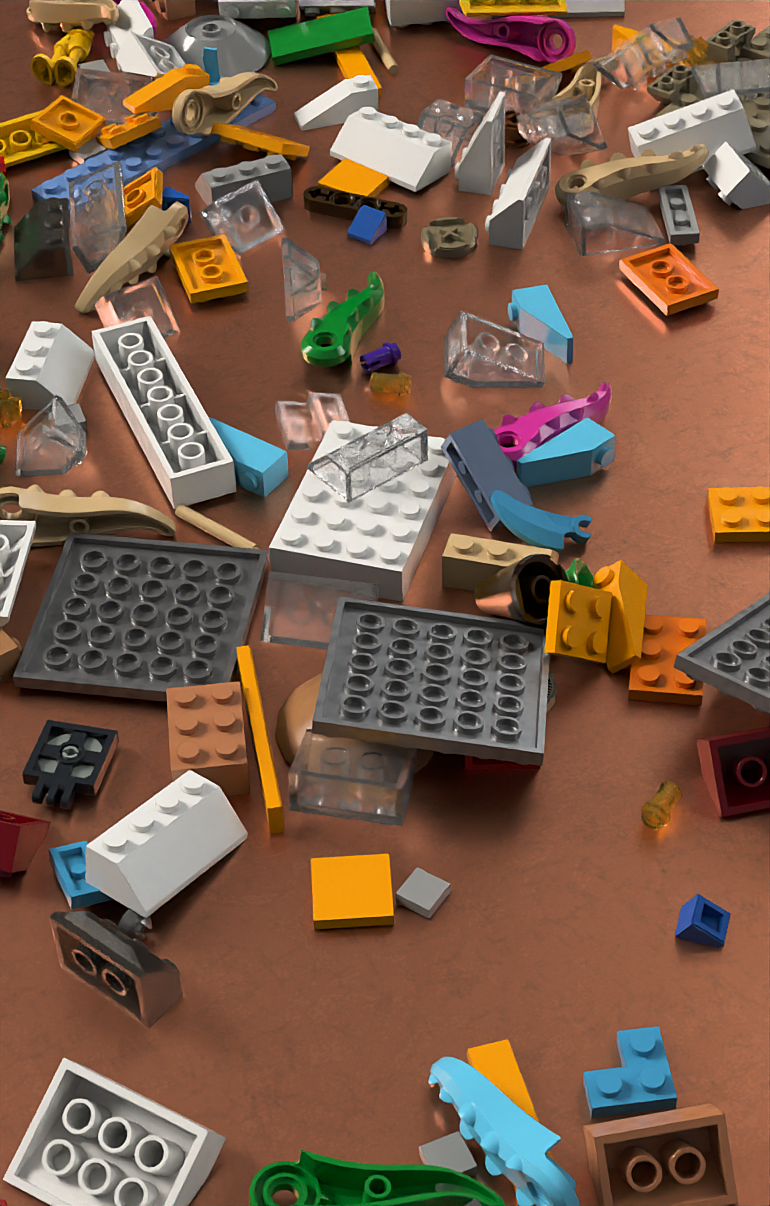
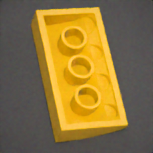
[459,0,568,17]
[0,110,67,168]

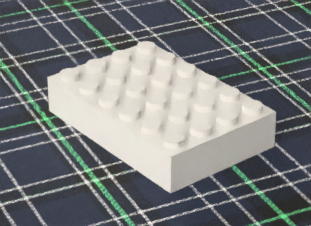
[269,420,457,602]

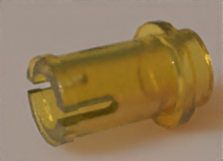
[370,372,412,397]
[641,781,682,829]

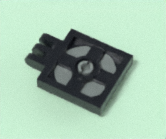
[22,720,119,809]

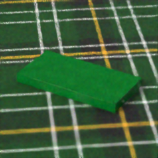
[268,7,375,65]

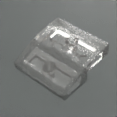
[274,392,350,450]

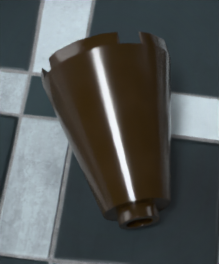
[475,554,569,626]

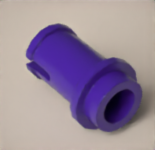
[360,342,401,374]

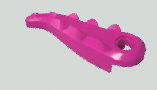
[445,7,576,63]
[493,382,612,468]

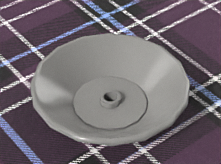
[161,15,272,78]

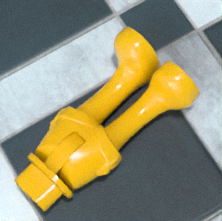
[30,28,94,87]

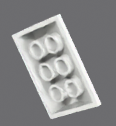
[3,1058,226,1206]

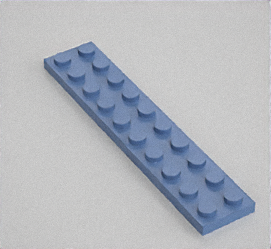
[31,93,276,221]

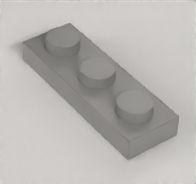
[658,185,700,245]

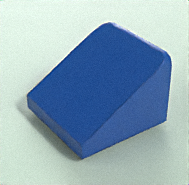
[162,186,192,223]
[347,205,387,245]
[675,894,731,947]

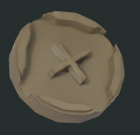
[421,217,478,258]

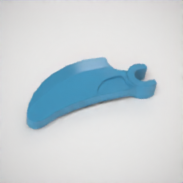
[490,490,592,552]

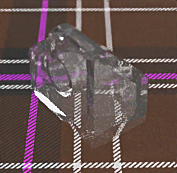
[282,238,327,323]

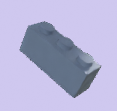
[441,419,533,532]

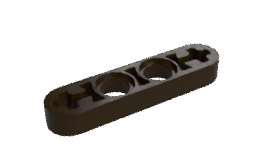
[303,186,408,229]

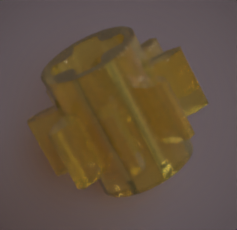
[676,35,709,69]
[0,389,23,428]

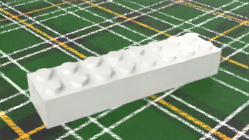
[91,316,236,509]

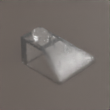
[200,180,286,255]
[94,276,181,339]
[14,395,87,477]

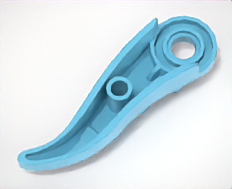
[428,1056,580,1206]

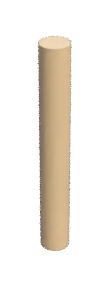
[372,28,399,74]
[175,504,259,549]

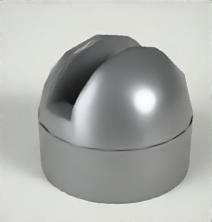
[117,908,152,941]

